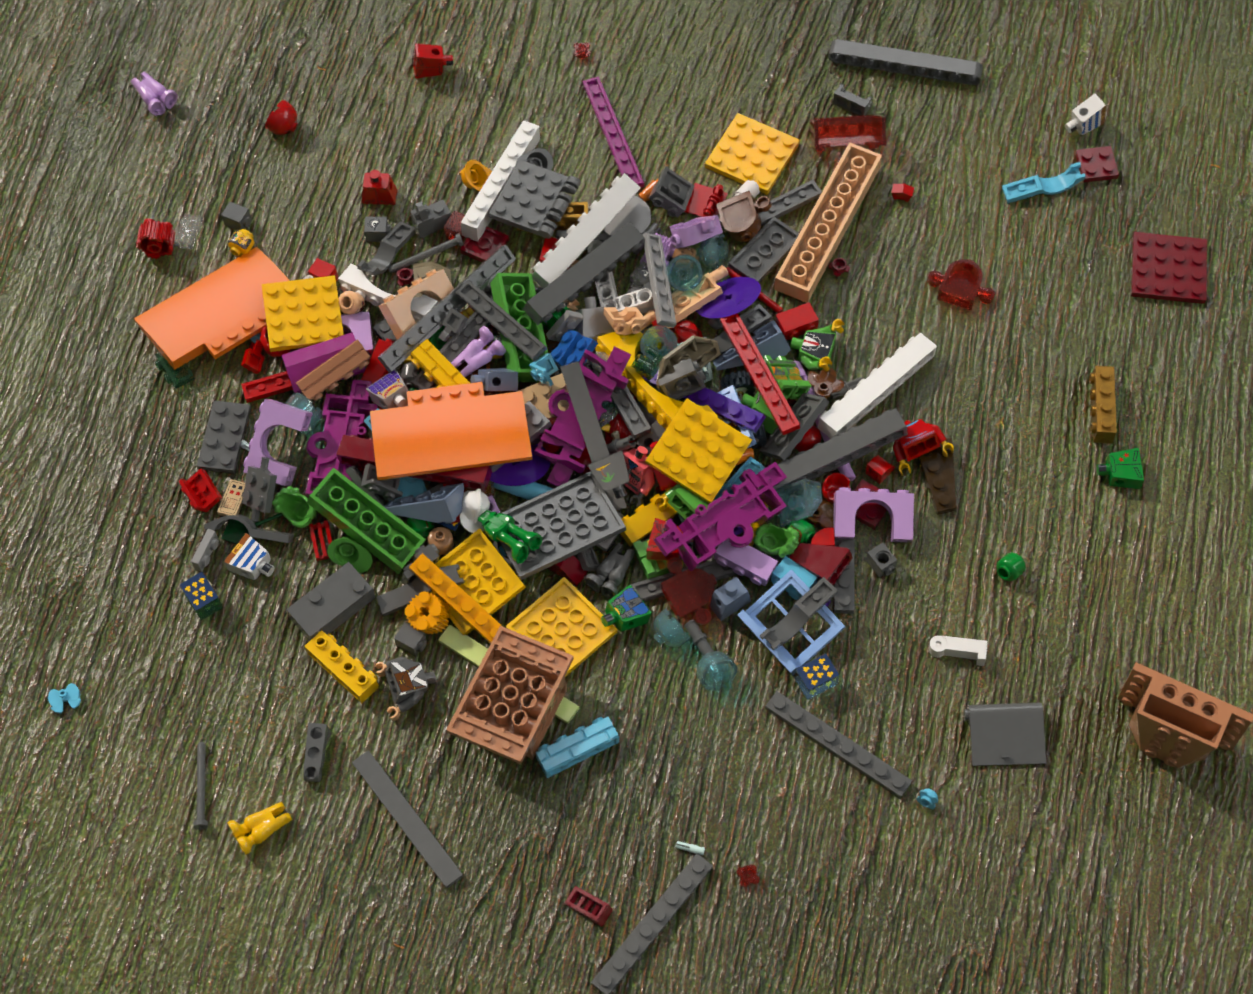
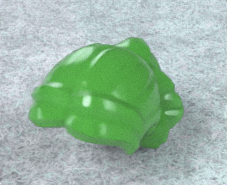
[272,486,316,528]
[753,523,799,558]

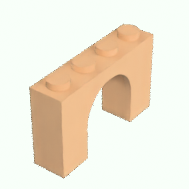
[378,269,464,340]

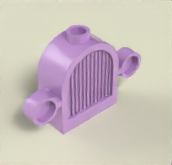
[670,215,723,248]

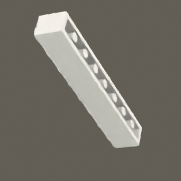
[461,120,540,241]
[532,173,641,288]
[818,333,937,438]

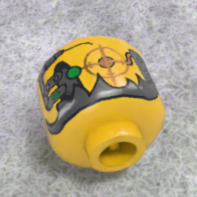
[228,229,255,256]

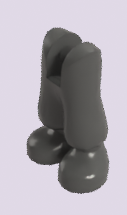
[584,543,636,598]

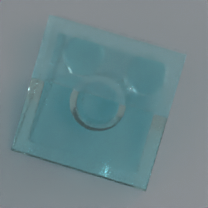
[776,479,823,527]

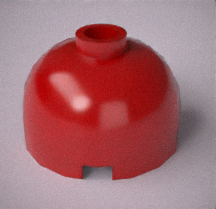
[265,99,298,136]

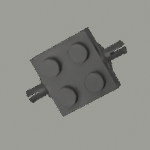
[242,457,277,522]

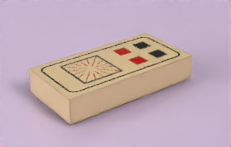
[217,479,245,516]

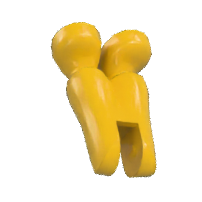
[227,802,292,855]

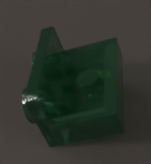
[155,352,195,389]

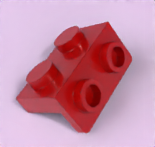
[179,468,222,512]

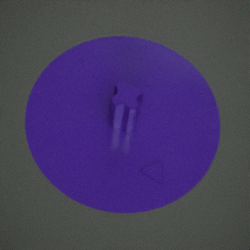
[696,277,761,318]
[490,444,550,486]

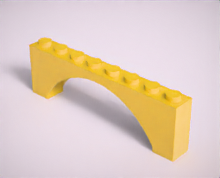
[595,331,718,430]

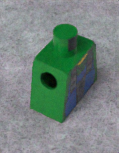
[601,585,652,632]

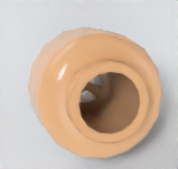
[338,291,365,315]

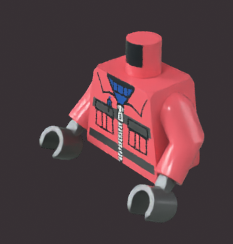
[623,446,655,507]

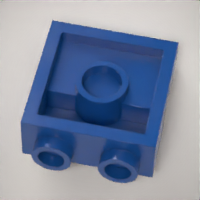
[551,329,598,369]

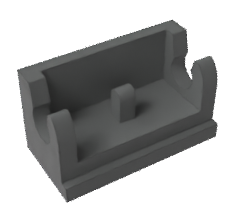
[833,84,873,118]

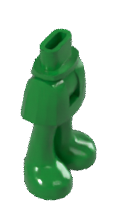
[478,510,543,564]

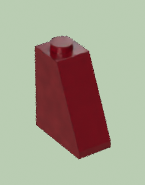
[790,543,853,585]

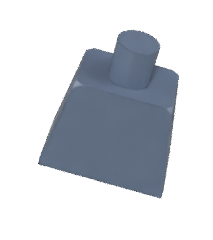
[470,368,518,391]
[709,577,751,621]

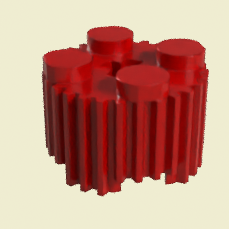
[136,218,175,259]

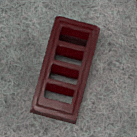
[564,886,613,927]

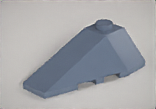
[713,320,791,370]
[384,483,464,524]

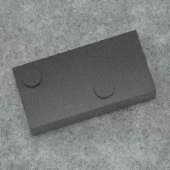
[286,562,376,641]

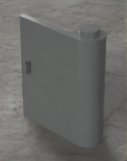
[963,702,1046,766]

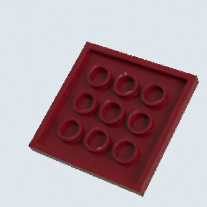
[1131,232,1207,304]

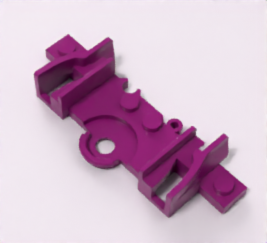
[534,346,631,487]
[305,380,378,498]
[654,462,787,571]

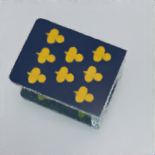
[795,654,839,700]

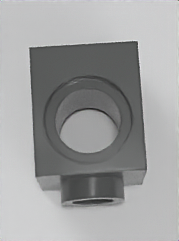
[866,543,897,578]

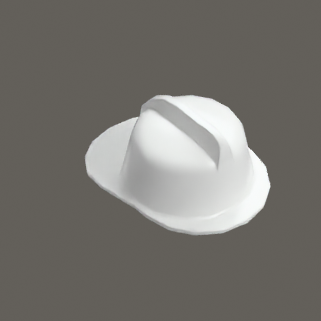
[460,489,490,533]

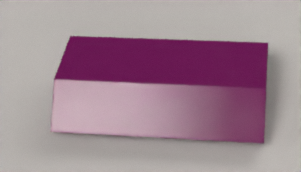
[282,332,366,395]

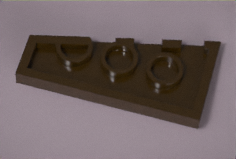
[918,438,956,515]

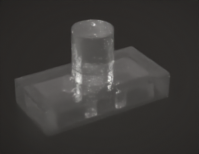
[174,213,203,249]

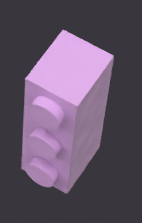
[714,539,778,586]

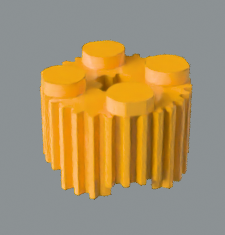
[405,592,450,635]

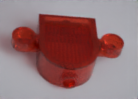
[927,259,995,311]
[660,557,717,625]

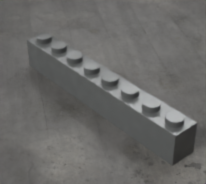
[523,222,644,325]
[773,408,907,496]

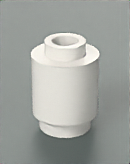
[735,180,760,198]

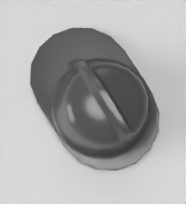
[516,148,553,170]

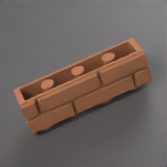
[296,339,371,402]

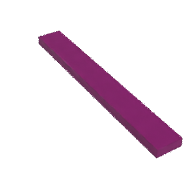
[583,76,644,188]

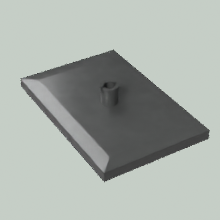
[499,471,626,580]

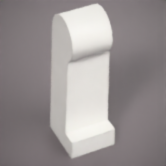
[929,636,987,666]

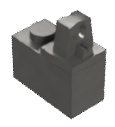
[410,200,453,238]

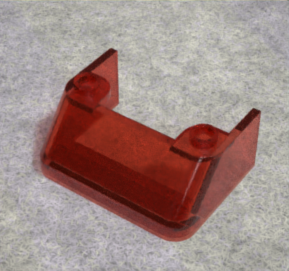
[809,115,886,152]

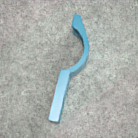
[1002,162,1086,204]

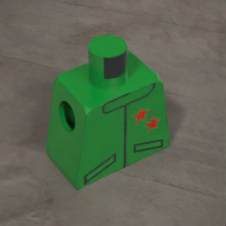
[1096,448,1144,489]

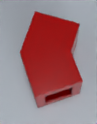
[892,184,914,202]

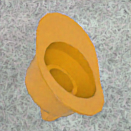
[459,160,492,192]

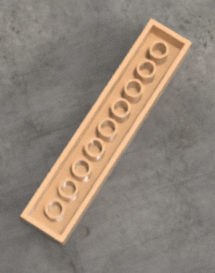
[774,142,882,303]

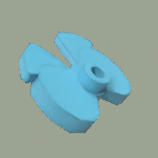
[48,683,81,713]

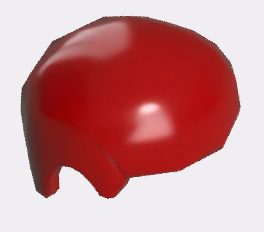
[795,425,822,452]
[822,473,850,503]

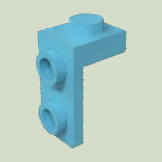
[529,353,559,386]

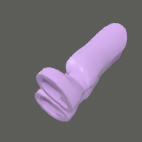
[131,72,178,115]
[451,326,506,377]

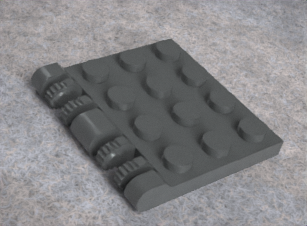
[489,160,581,239]

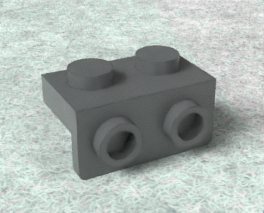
[361,464,403,501]

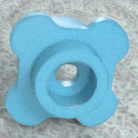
[917,789,938,809]

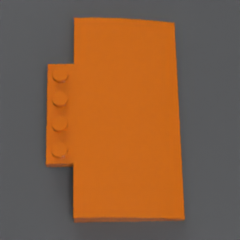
[134,247,290,370]
[370,382,532,480]

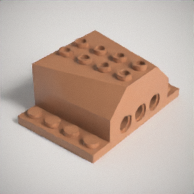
[446,626,574,764]
[1117,662,1253,768]

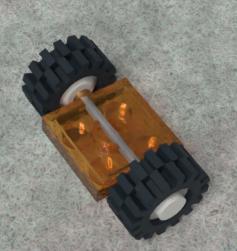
[720,371,767,449]

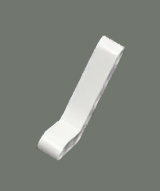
[588,240,654,314]

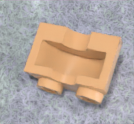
[603,307,646,335]

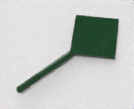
[221,513,284,545]

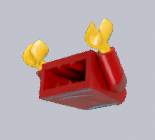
[893,419,954,476]

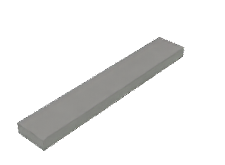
[643,233,676,328]

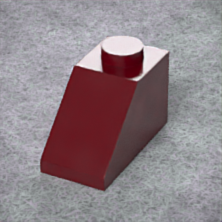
[547,555,588,587]

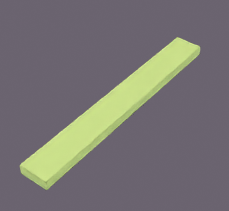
[438,625,579,724]

